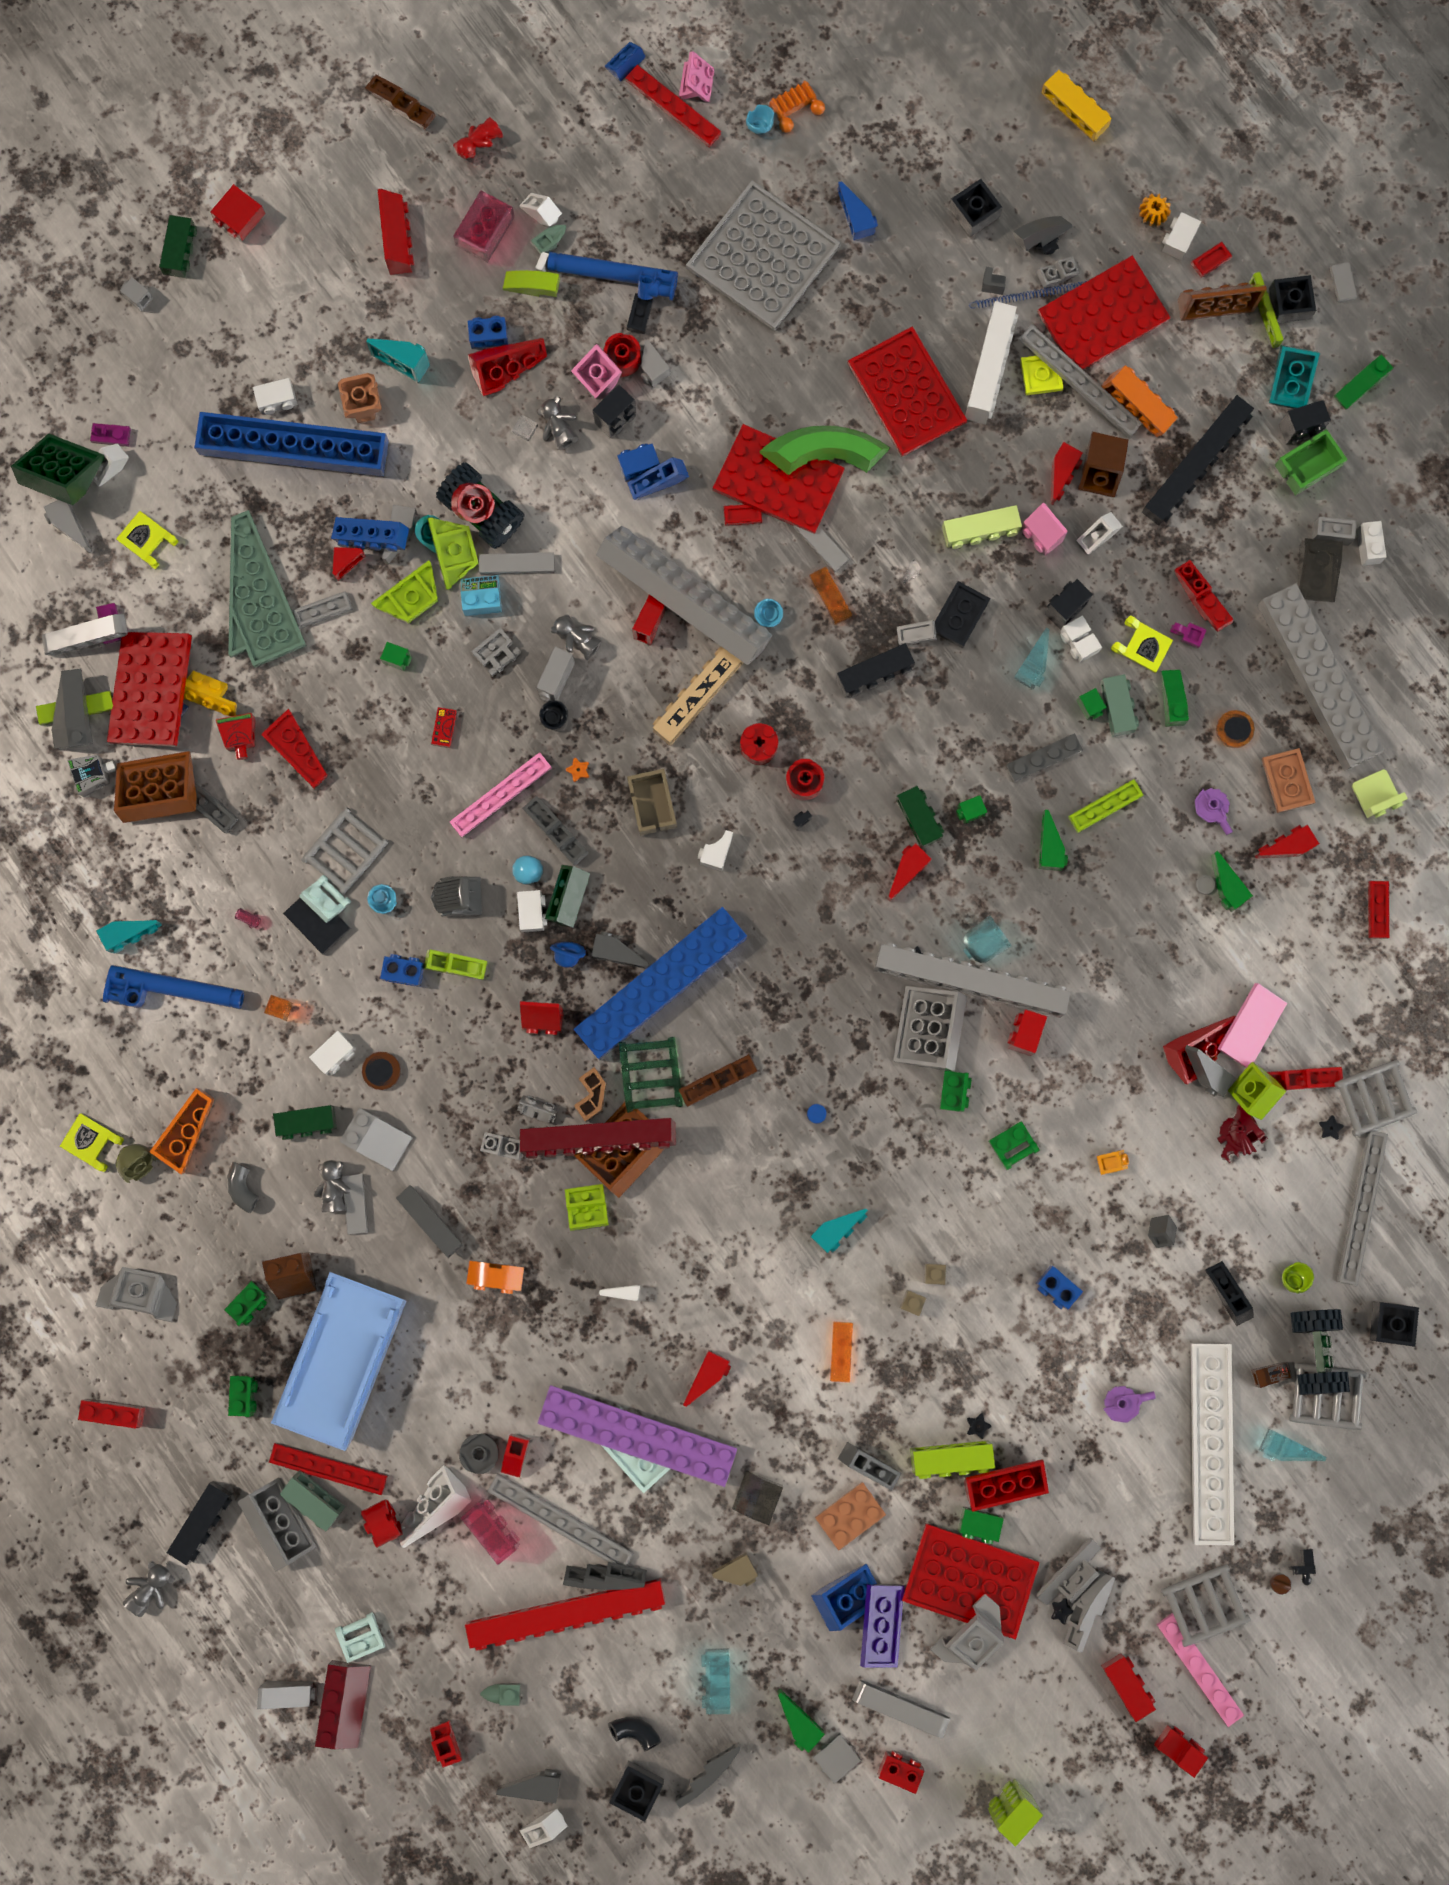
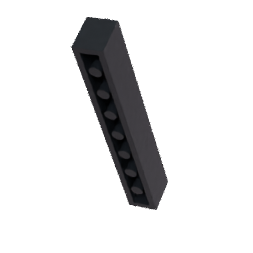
[1142,395,1254,526]

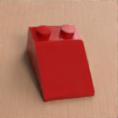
[520,1001,563,1035]

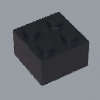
[949,179,1003,237]
[1269,275,1317,323]
[592,385,636,438]
[1279,400,1331,444]
[1045,579,1093,630]
[1370,1301,1419,1347]
[609,1760,664,1822]

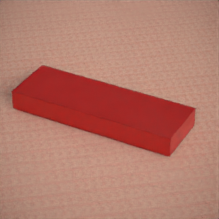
[1368,881,1390,939]

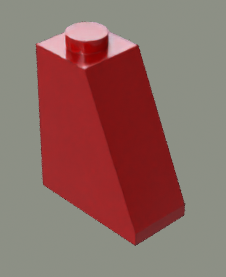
[632,594,667,646]

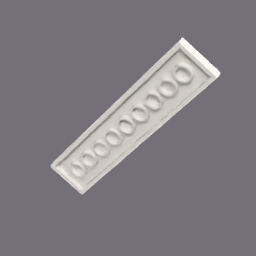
[1191,1343,1234,1545]

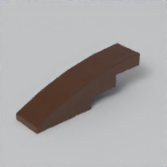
[365,74,436,130]
[679,1054,758,1107]

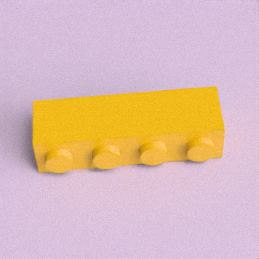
[1041,70,1112,142]

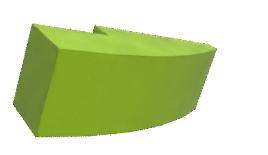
[503,270,560,297]
[423,949,487,980]

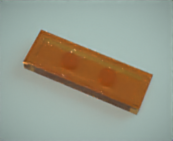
[809,567,852,625]
[830,1322,853,1382]

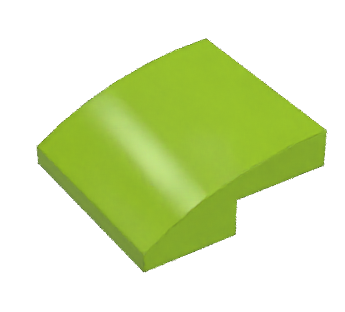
[565,1184,609,1231]

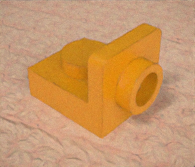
[1096,1150,1129,1175]

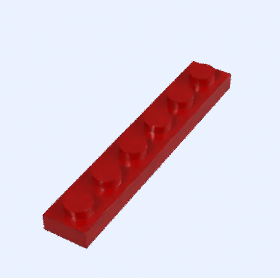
[626,65,721,148]

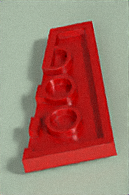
[261,708,328,789]

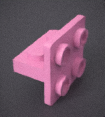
[679,51,714,102]

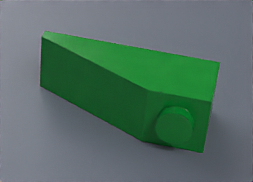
[1334,354,1394,410]
[1161,670,1189,727]
[1038,810,1068,871]
[1211,850,1253,912]
[777,1689,825,1753]

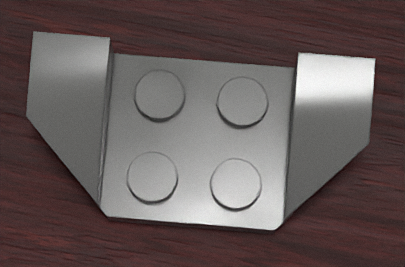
[95,1267,177,1322]
[930,1594,1004,1671]

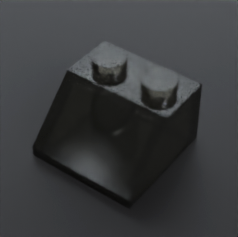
[732,1471,783,1525]

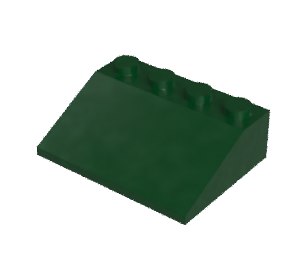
[11,433,105,506]

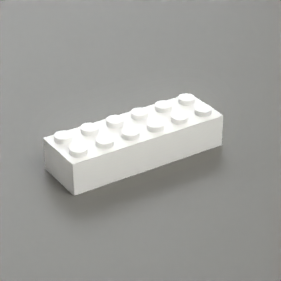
[965,301,1019,425]

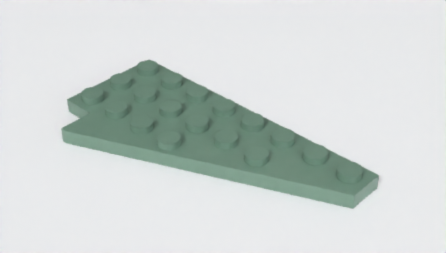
[228,510,307,668]

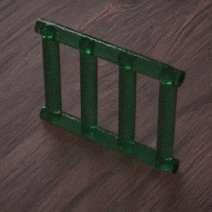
[619,1037,683,1113]

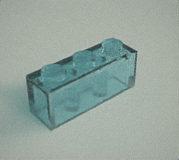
[701,1648,730,1714]

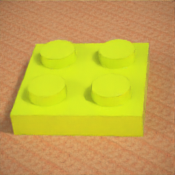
[1020,356,1063,396]

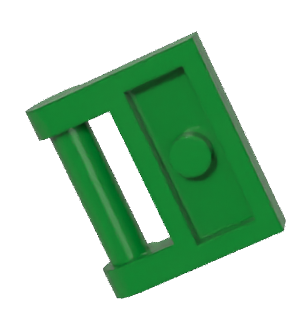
[988,1121,1040,1171]

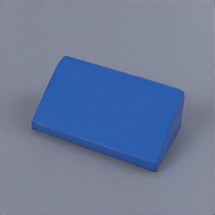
[605,42,645,81]

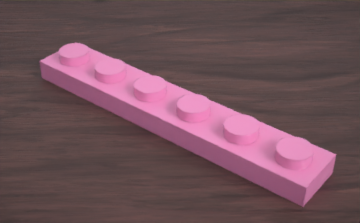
[450,752,552,838]
[1156,1613,1244,1727]

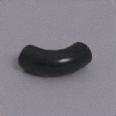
[608,1717,662,1752]

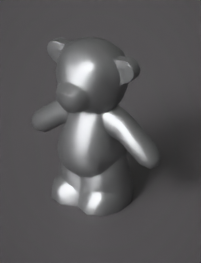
[537,396,579,450]
[550,614,602,660]
[314,1160,351,1213]
[123,1561,175,1617]

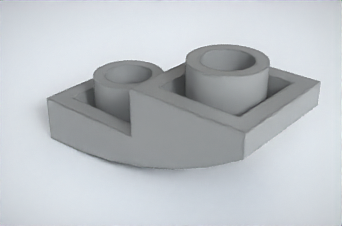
[1036,257,1080,288]
[480,1132,522,1161]

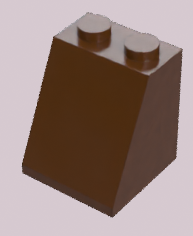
[1078,431,1129,498]
[262,1252,317,1300]

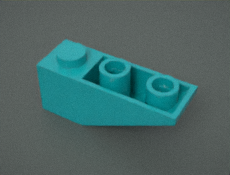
[96,920,162,953]
[810,1208,868,1253]

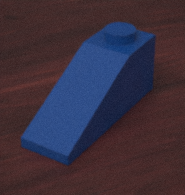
[837,181,878,240]
[627,457,689,500]

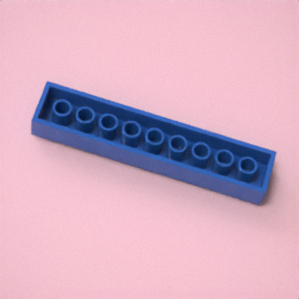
[194,412,389,477]
[574,907,747,1060]

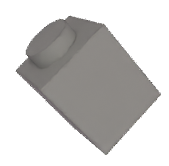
[120,277,153,311]

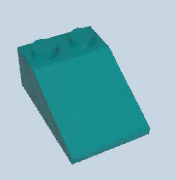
[366,338,430,383]
[1269,345,1320,408]

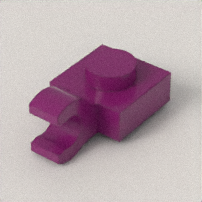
[1170,622,1206,648]

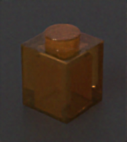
[264,995,293,1021]

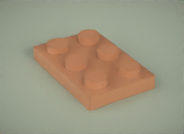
[1261,748,1316,813]
[815,1482,886,1551]

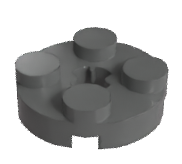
[459,1433,499,1474]

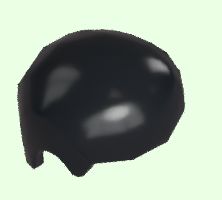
[539,700,568,730]

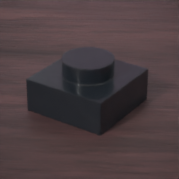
[792,810,812,831]

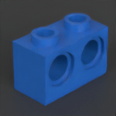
[468,316,508,349]
[380,954,424,987]
[1036,1266,1083,1310]

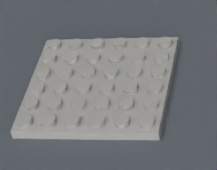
[686,181,841,331]

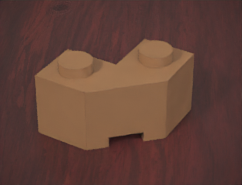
[574,1067,607,1123]

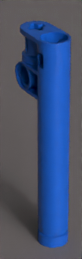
[547,252,678,301]
[103,965,245,1009]

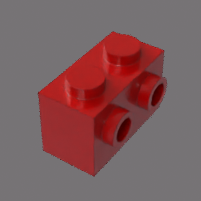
[877,1750,925,1794]

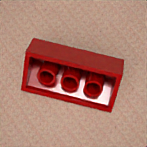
[377,189,415,275]
[964,1459,1049,1512]

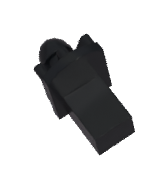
[1289,1549,1316,1586]

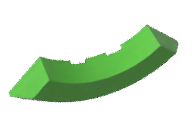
[760,425,890,475]

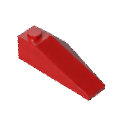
[468,338,547,396]
[1163,1016,1236,1085]

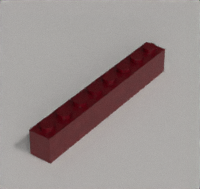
[520,1118,676,1159]

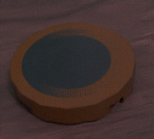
[362,1052,401,1090]

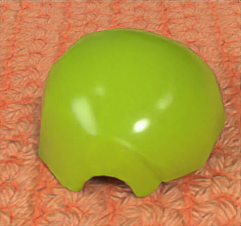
[1281,1262,1314,1294]

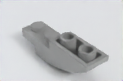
[1063,1570,1115,1652]

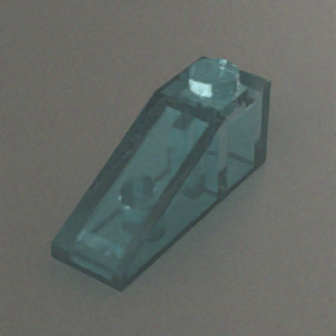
[1014,627,1050,690]
[1259,1429,1327,1462]

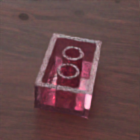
[453,190,515,263]
[461,1498,520,1565]

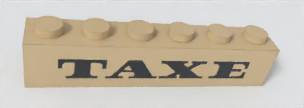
[653,647,743,746]

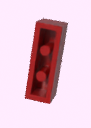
[78,1399,145,1429]
[1101,1653,1156,1722]

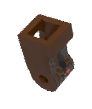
[1251,1362,1292,1388]

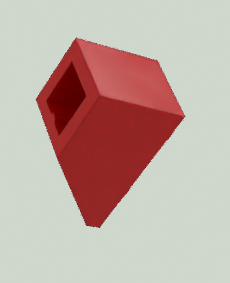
[501,1433,531,1478]

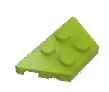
[427,518,478,590]
[371,560,438,624]

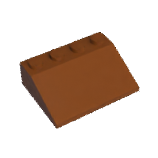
[1178,282,1267,321]
[114,751,196,823]
[574,1100,664,1198]

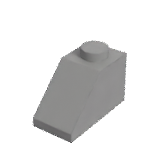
[641,340,671,387]

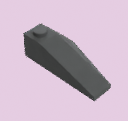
[51,669,93,749]

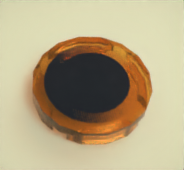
[1216,710,1255,748]

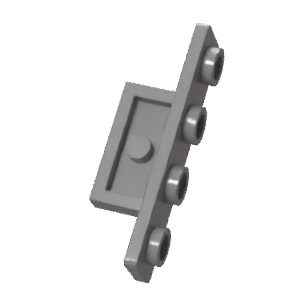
[1036,1538,1101,1605]

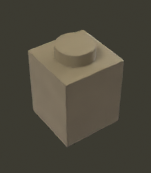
[924,1264,946,1285]
[899,1290,926,1316]

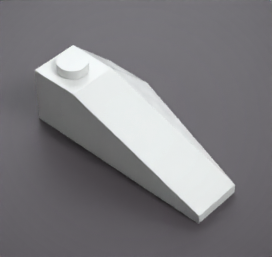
[398,1465,471,1548]

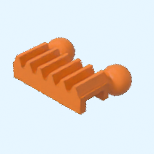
[769,81,825,133]

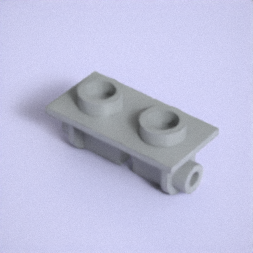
[517,1095,560,1124]

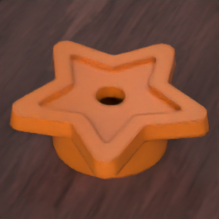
[566,758,589,782]

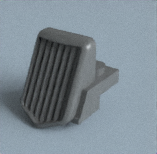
[430,876,482,917]

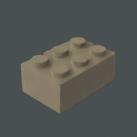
[627,769,677,836]

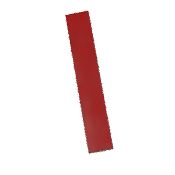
[268,1443,388,1495]

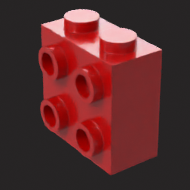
[210,184,266,241]

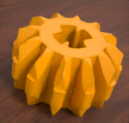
[1139,193,1171,226]

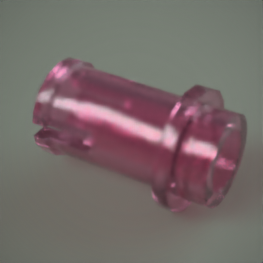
[235,908,261,928]

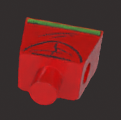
[216,713,256,760]

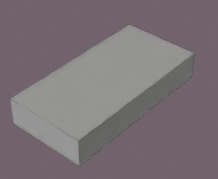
[1329,262,1357,302]
[897,620,937,645]

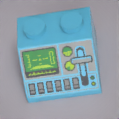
[461,575,502,616]

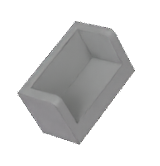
[1312,517,1356,546]

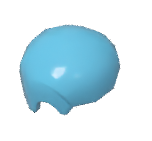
[746,104,774,134]
[754,599,783,627]
[512,856,543,884]
[367,884,397,914]

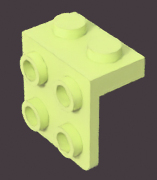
[1352,769,1408,818]

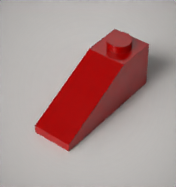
[887,843,932,901]
[683,1350,731,1407]

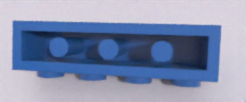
[331,517,409,552]

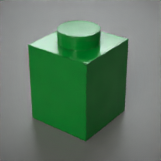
[380,642,412,671]
[1076,688,1107,720]
[956,795,987,824]

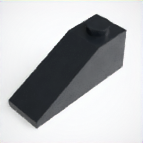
[1205,1261,1254,1326]

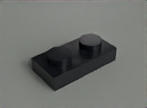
[627,293,654,334]

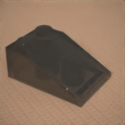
[1297,538,1343,602]

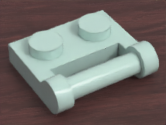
[299,875,351,923]
[335,1612,385,1663]

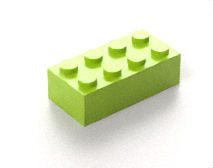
[910,1440,995,1479]
[988,1779,1043,1847]

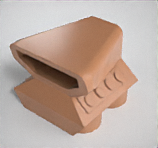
[338,373,382,423]

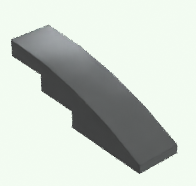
[522,796,589,866]
[396,1185,463,1258]
[563,1562,647,1590]
[676,1742,740,1809]

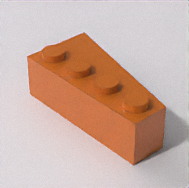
[1101,365,1178,437]
[149,1088,215,1175]

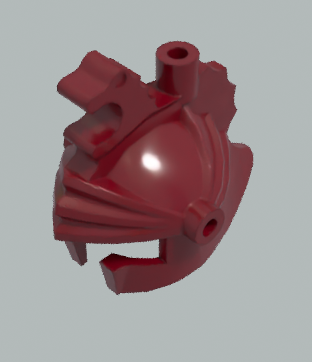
[1217,1105,1268,1163]

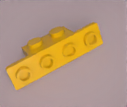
[184,670,237,717]

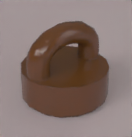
[1270,1573,1292,1595]

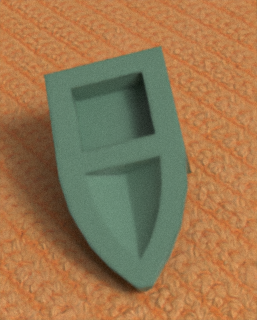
[531,225,566,255]
[480,1683,520,1706]

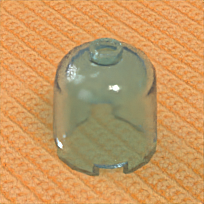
[963,915,1012,963]

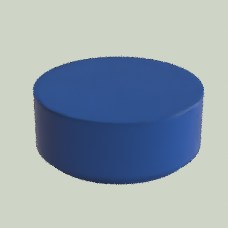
[807,1104,827,1124]

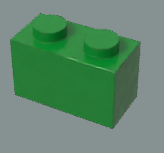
[958,1507,1004,1544]

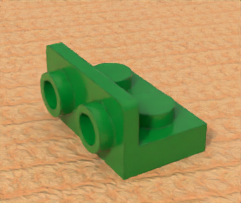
[940,1071,972,1112]
[224,1281,269,1326]
[228,1376,258,1417]

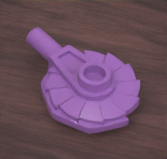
[1194,788,1233,836]
[1103,1386,1156,1423]

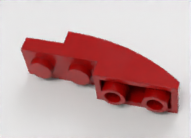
[1174,560,1234,632]

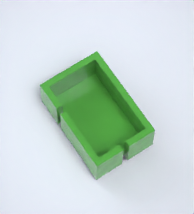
[1275,429,1348,496]

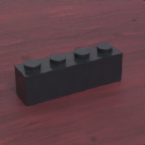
[836,643,915,698]
[166,1481,233,1565]

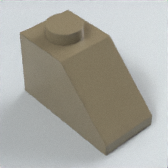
[712,1552,758,1586]

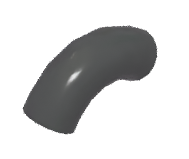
[226,1162,259,1213]

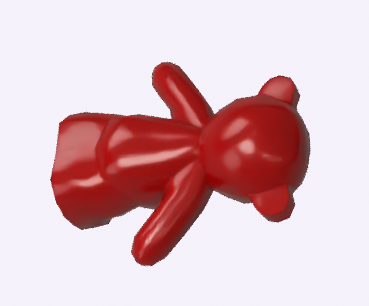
[453,117,503,159]

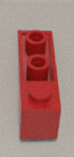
[1051,442,1083,505]
[1255,824,1320,859]

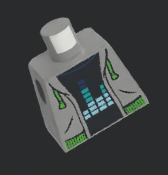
[67,755,117,797]

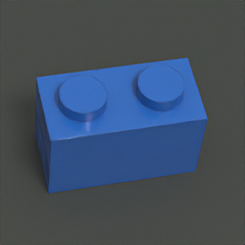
[617,443,660,482]

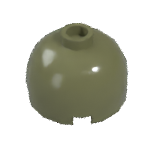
[115,1144,156,1183]

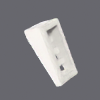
[599,1285,641,1301]

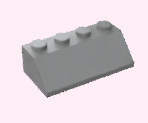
[238,1477,317,1572]

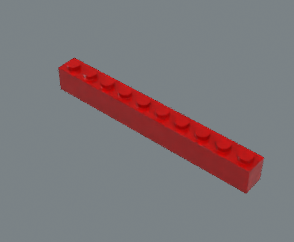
[465,1578,666,1651]

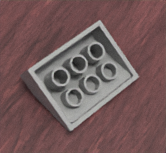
[893,986,967,1072]

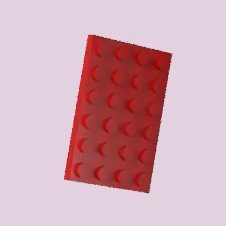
[1037,255,1171,370]
[847,326,967,457]
[712,424,845,534]
[107,632,192,746]
[902,1523,1040,1640]

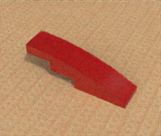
[1267,1067,1343,1090]

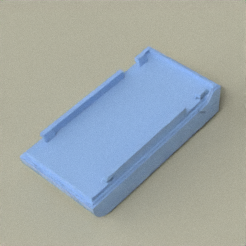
[271,1272,406,1451]

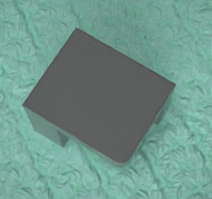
[981,267,1006,295]
[1148,1215,1177,1248]

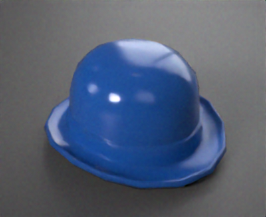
[550,942,586,968]

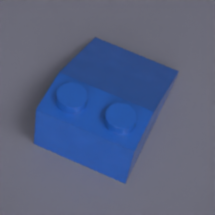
[811,1564,877,1631]

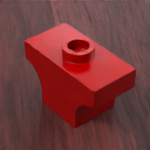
[430,1720,463,1768]

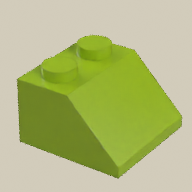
[1228,1062,1286,1120]

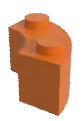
[466,1261,524,1294]

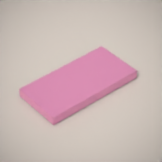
[1218,983,1287,1068]

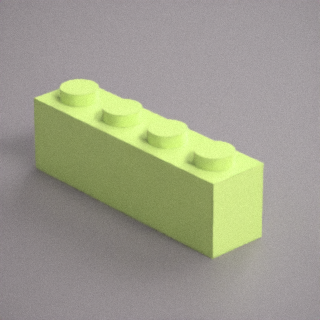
[942,505,1022,549]

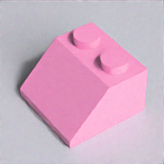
[571,344,622,399]
[1022,503,1068,556]

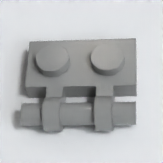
[471,628,521,677]

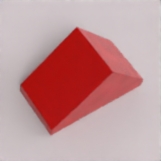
[332,547,366,581]

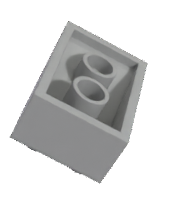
[339,1108,413,1171]

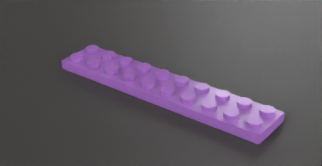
[537,1385,737,1487]

